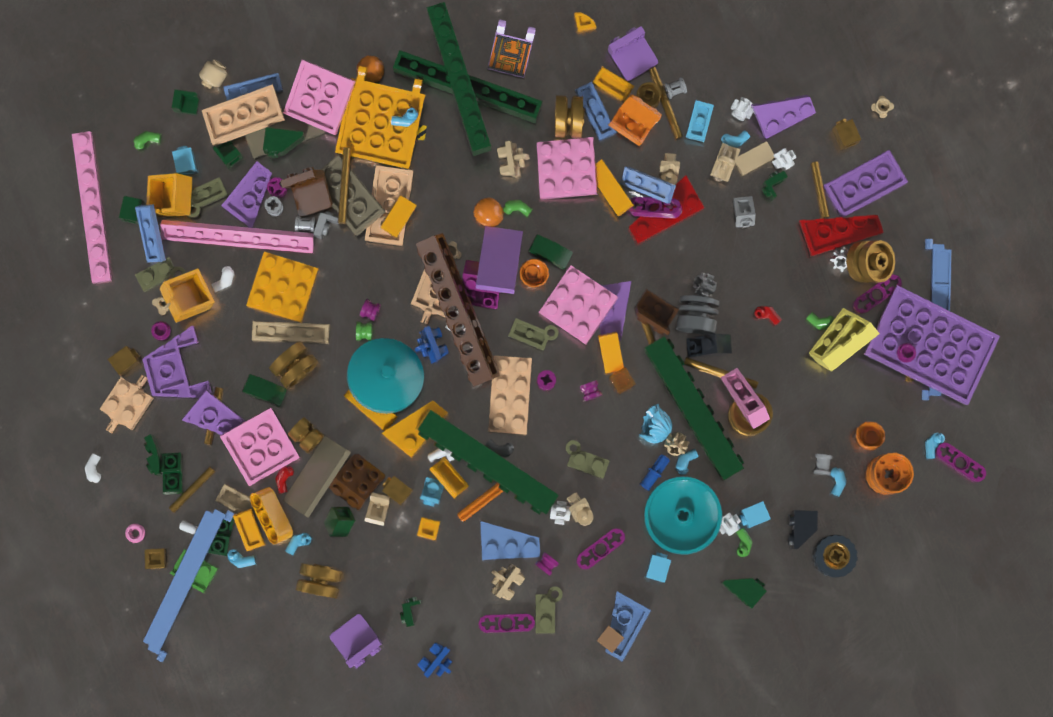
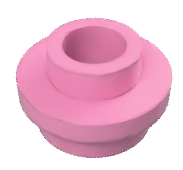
[125,523,145,543]

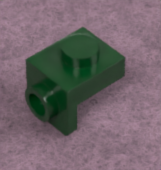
[762,170,788,201]
[400,597,422,627]

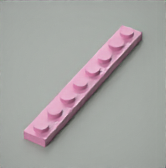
[72,131,112,284]
[160,220,314,253]

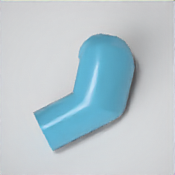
[925,433,945,459]
[676,449,699,475]
[831,467,847,497]
[285,533,312,555]
[227,549,256,568]

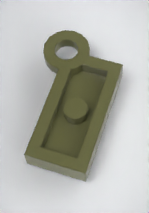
[187,177,228,218]
[135,257,186,292]
[508,318,559,351]
[566,440,610,479]
[535,587,563,633]

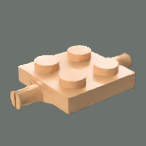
[411,269,451,325]
[100,374,154,433]

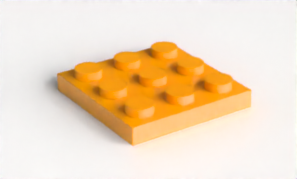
[246,252,319,323]

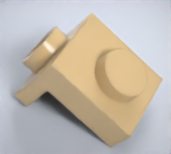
[365,493,390,526]

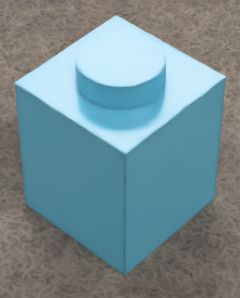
[172,146,198,176]
[739,501,771,528]
[645,552,671,583]

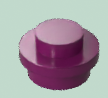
[151,321,171,340]
[896,343,916,363]

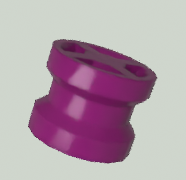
[267,177,288,199]
[360,299,381,322]
[537,370,556,391]
[580,380,602,401]
[535,552,559,576]

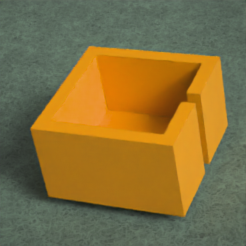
[146,173,192,217]
[160,269,215,323]

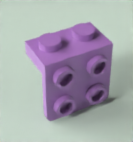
[608,26,658,81]
[330,614,383,669]

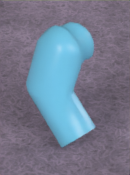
[391,108,418,127]
[721,130,750,148]

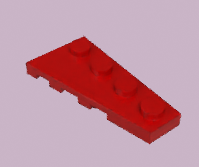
[629,175,704,245]
[799,215,884,257]

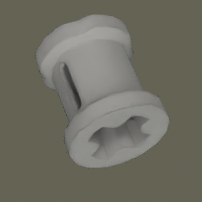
[664,77,687,99]
[264,196,284,216]
[295,216,316,233]
[813,454,833,475]

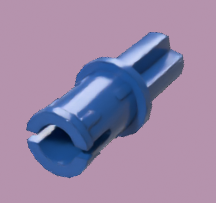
[640,454,670,491]

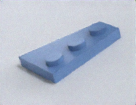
[480,521,540,560]
[605,592,651,662]

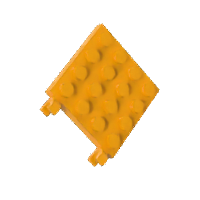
[335,66,426,169]

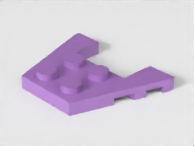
[142,326,213,398]

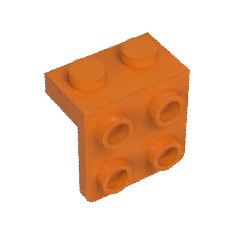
[608,94,662,146]

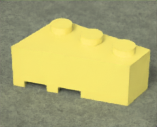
[809,308,880,371]

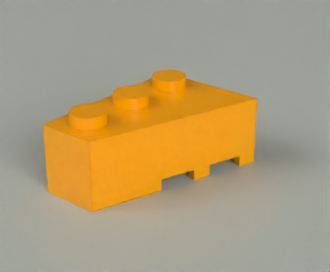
[381,400,448,459]

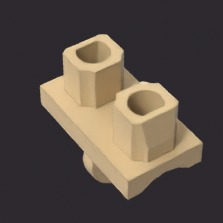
[497,141,529,178]
[710,143,740,182]
[658,153,680,185]
[567,492,593,526]
[491,563,525,600]

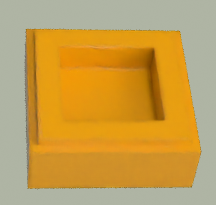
[417,517,440,540]

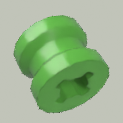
[356,321,373,341]

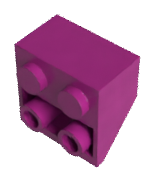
[462,260,500,309]

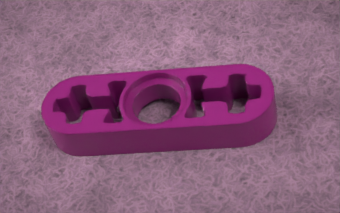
[629,197,682,218]
[852,275,902,314]
[935,443,986,482]
[577,528,625,569]
[479,614,535,633]

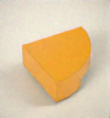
[574,12,596,32]

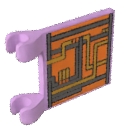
[487,20,536,78]

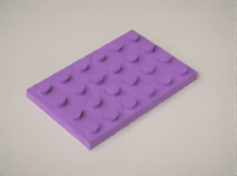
[864,285,1000,405]

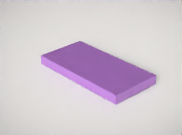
[823,149,908,218]
[476,226,523,294]

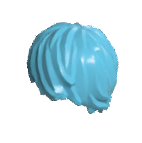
[639,404,673,443]

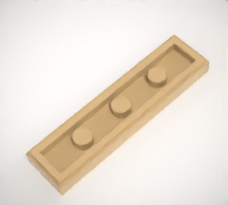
[252,321,330,344]

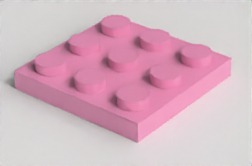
[283,60,356,135]
[537,137,597,200]
[539,265,619,345]
[220,407,300,486]

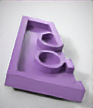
[751,95,816,139]
[221,161,272,228]
[599,281,631,341]
[182,390,245,435]

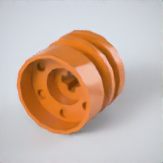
[866,453,914,495]

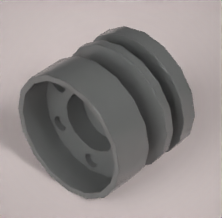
[676,295,720,335]

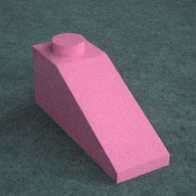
[721,368,770,429]

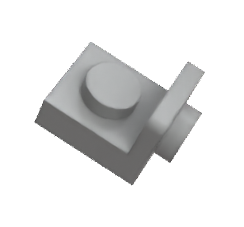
[733,196,756,228]
[313,212,339,239]

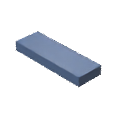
[223,73,283,101]
[575,82,617,141]
[620,166,676,204]
[135,204,166,262]

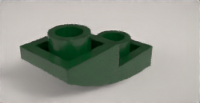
[528,234,573,269]
[242,374,287,407]
[144,434,162,476]
[161,452,183,495]
[208,518,234,556]

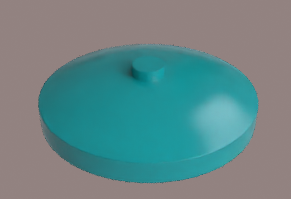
[347,338,424,414]
[644,477,723,555]

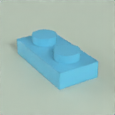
[686,100,714,142]

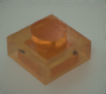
[609,367,636,394]

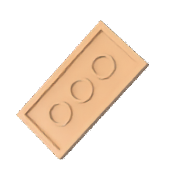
[202,84,285,146]
[365,165,414,246]
[488,356,532,435]

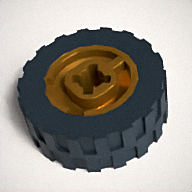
[813,535,858,578]

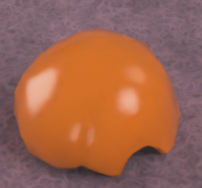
[356,55,385,83]
[473,197,504,227]
[519,259,549,288]
[856,421,885,450]

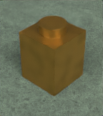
[832,118,861,150]
[108,346,140,376]
[382,476,413,506]

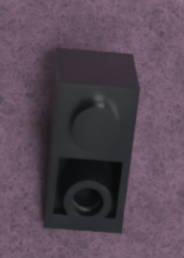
[687,334,732,358]
[788,510,818,550]

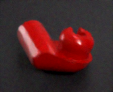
[754,306,782,325]
[275,466,294,494]

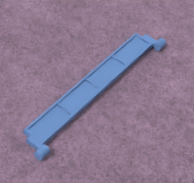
[922,239,951,400]
[143,509,235,662]

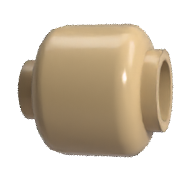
[199,59,227,89]

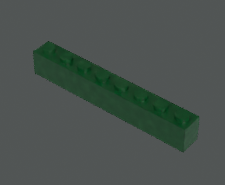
[426,2,491,156]
[393,50,543,124]
[644,336,744,481]
[416,409,559,515]

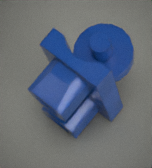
[415,326,449,364]
[418,642,452,678]

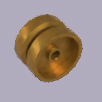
[555,95,584,138]
[846,240,895,283]
[269,341,319,389]
[728,393,773,436]
[295,563,343,599]

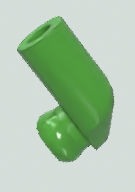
[133,131,162,149]
[503,200,533,217]
[806,312,835,330]
[736,528,753,557]

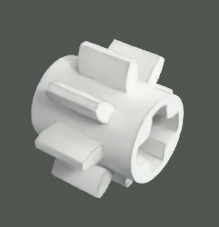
[730,97,754,121]
[772,148,796,171]
[830,247,848,272]
[550,501,570,525]
[720,512,741,536]

